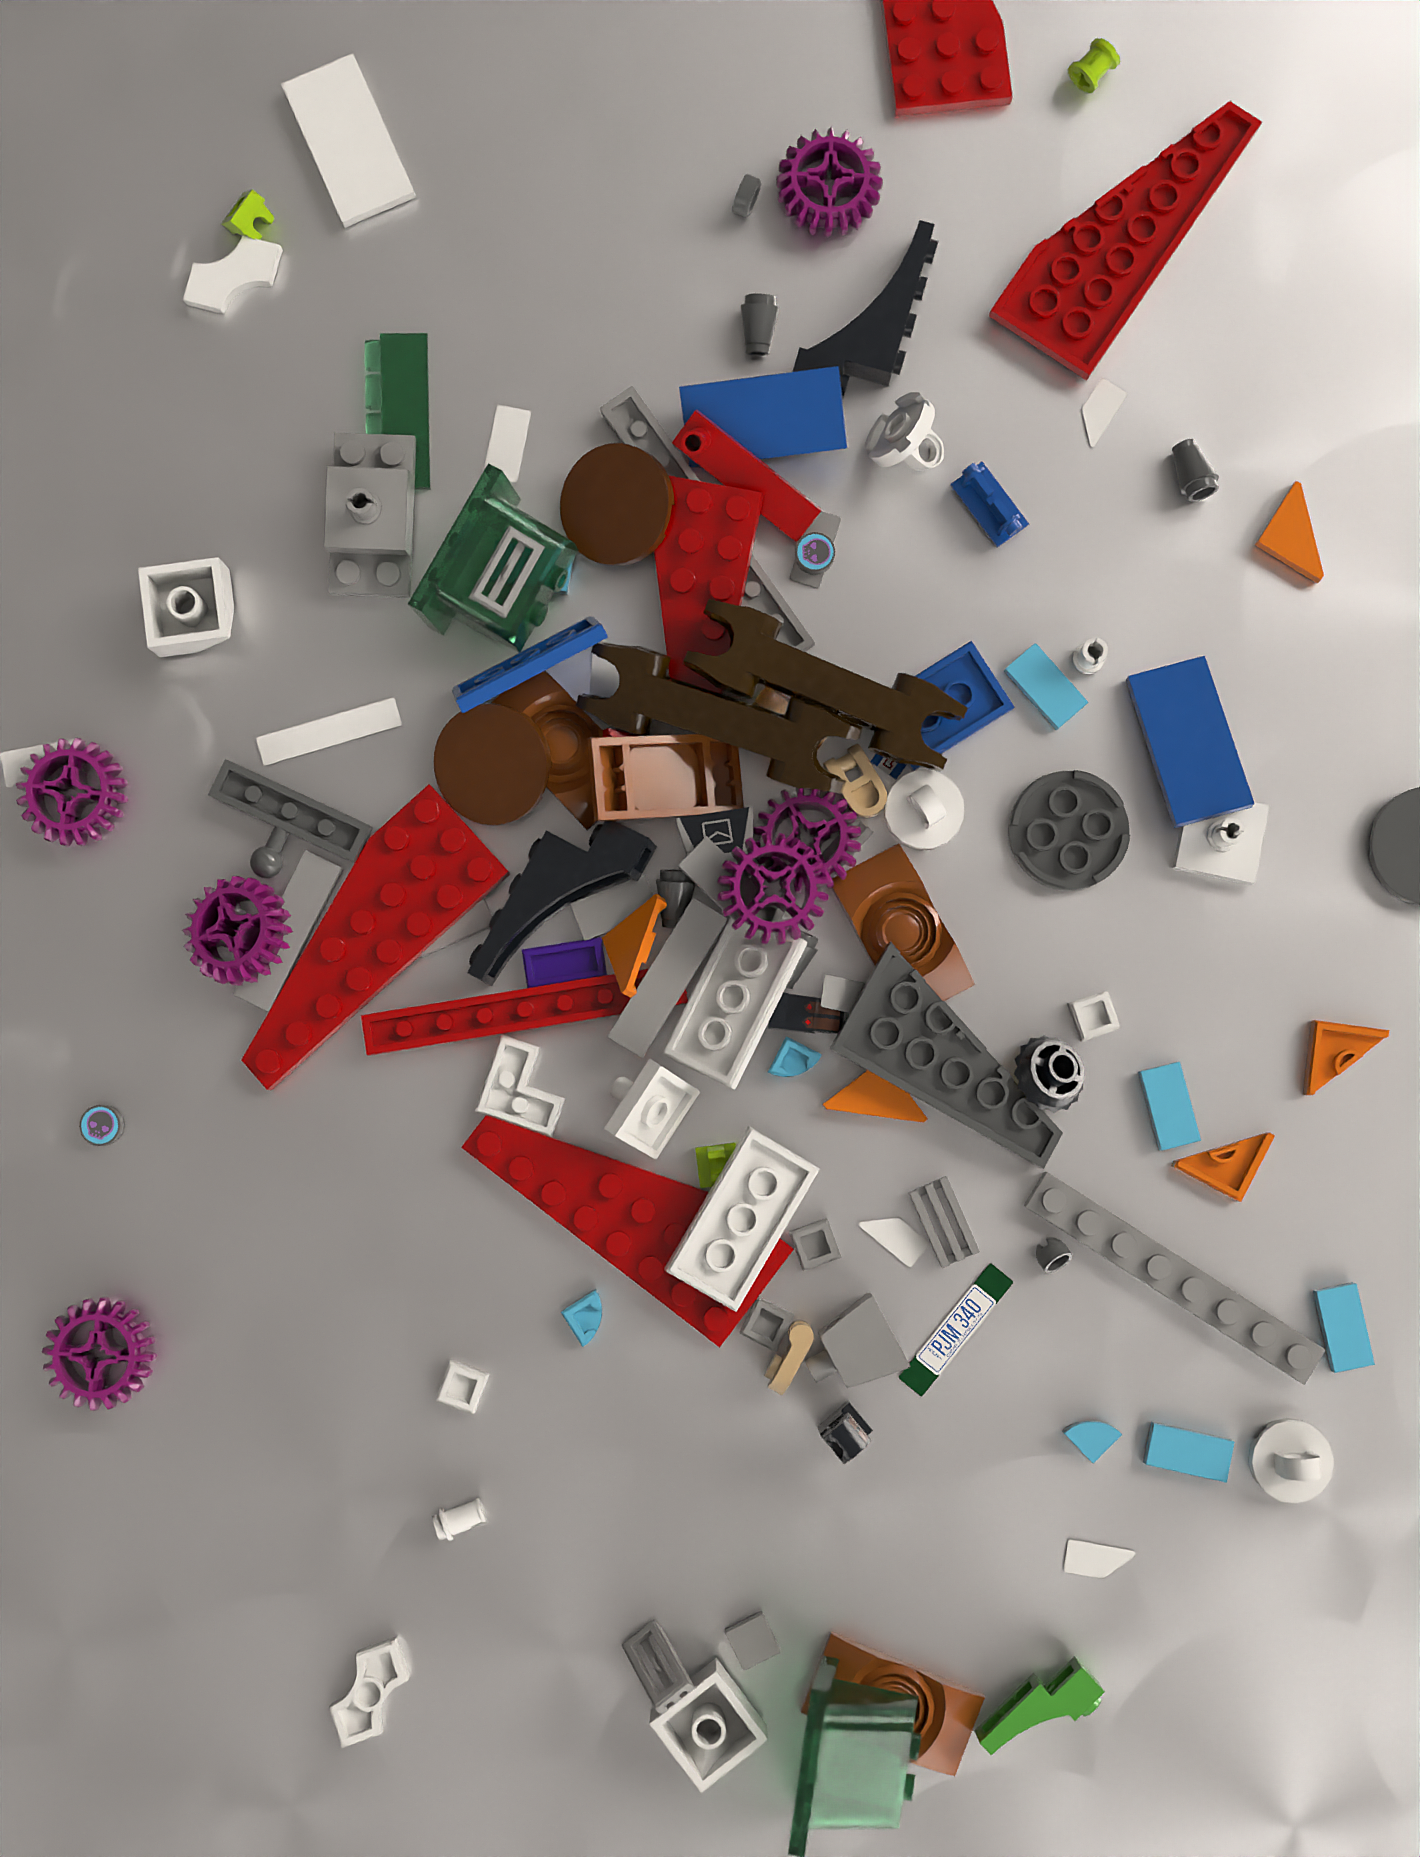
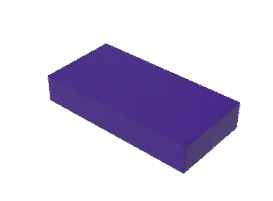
[522,937,608,988]

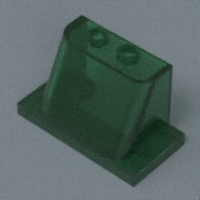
[408,463,578,653]
[788,1656,922,1857]

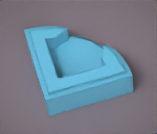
[768,1036,822,1077]
[561,1289,602,1347]
[1062,1421,1122,1464]

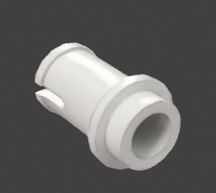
[1072,638,1109,674]
[432,1498,488,1541]

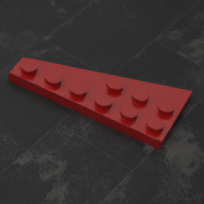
[654,475,764,694]

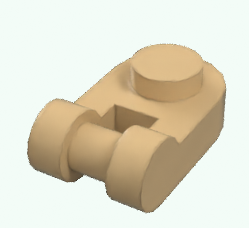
[823,743,887,818]
[764,1320,814,1395]

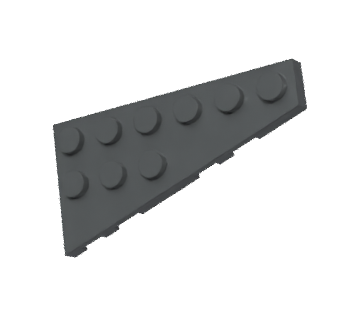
[829,942,1063,1169]

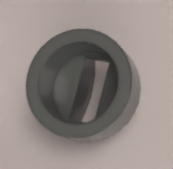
[1036,1238,1072,1274]

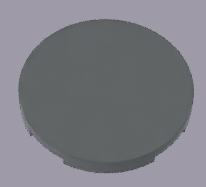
[1008,770,1130,891]
[1369,787,1420,905]

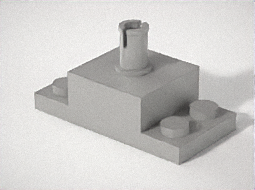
[324,433,416,598]

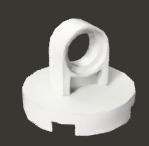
[865,392,944,470]
[884,770,964,850]
[1248,1418,1334,1504]

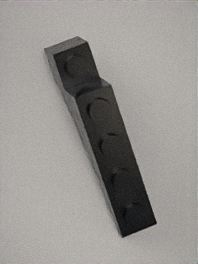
[792,220,938,399]
[467,821,657,986]

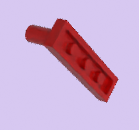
[671,410,823,543]

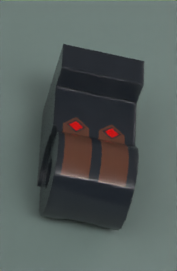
[768,992,845,1034]
[817,1401,873,1464]

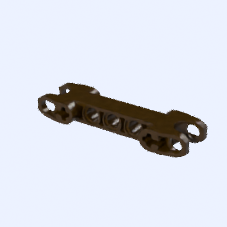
[682,599,968,772]
[575,641,863,794]

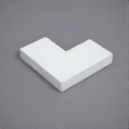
[475,1034,565,1137]

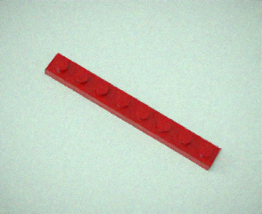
[361,968,688,1056]

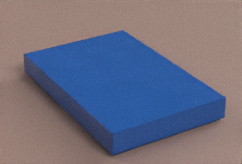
[907,641,1015,772]

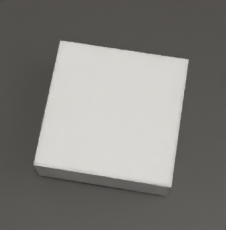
[1067,990,1121,1042]
[436,1360,489,1414]

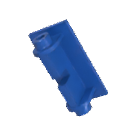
[950,461,1029,548]

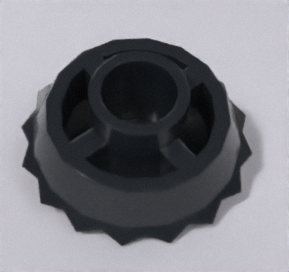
[1014,1035,1085,1113]

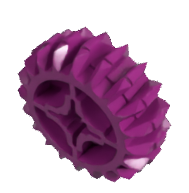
[776,127,883,239]
[16,738,129,847]
[753,788,862,893]
[717,833,829,945]
[182,876,293,986]
[41,1297,157,1411]

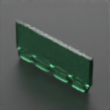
[364,333,431,490]

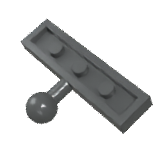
[208,759,373,878]

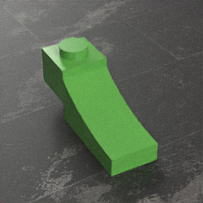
[974,1656,1105,1755]

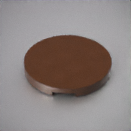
[560,443,674,566]
[433,703,552,825]

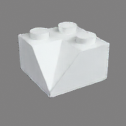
[138,557,234,657]
[649,1658,768,1793]

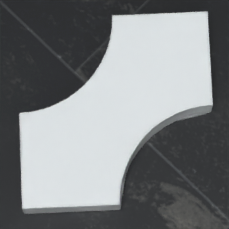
[183,235,283,314]
[329,1637,410,1748]

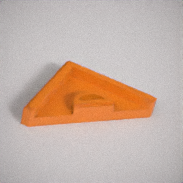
[1255,481,1324,583]
[602,894,667,998]
[1303,1020,1390,1095]
[822,1070,928,1123]
[1171,1132,1275,1202]

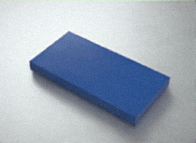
[679,366,848,468]
[452,616,608,713]
[1126,656,1255,828]

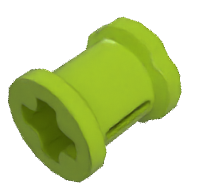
[1068,38,1120,94]

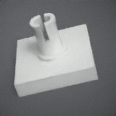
[1173,802,1270,885]
[604,1059,700,1160]

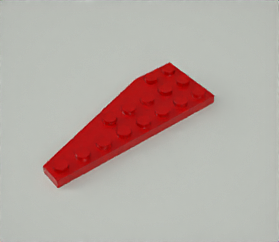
[881,0,1013,117]
[989,101,1262,381]
[241,784,511,1091]
[461,1115,794,1348]

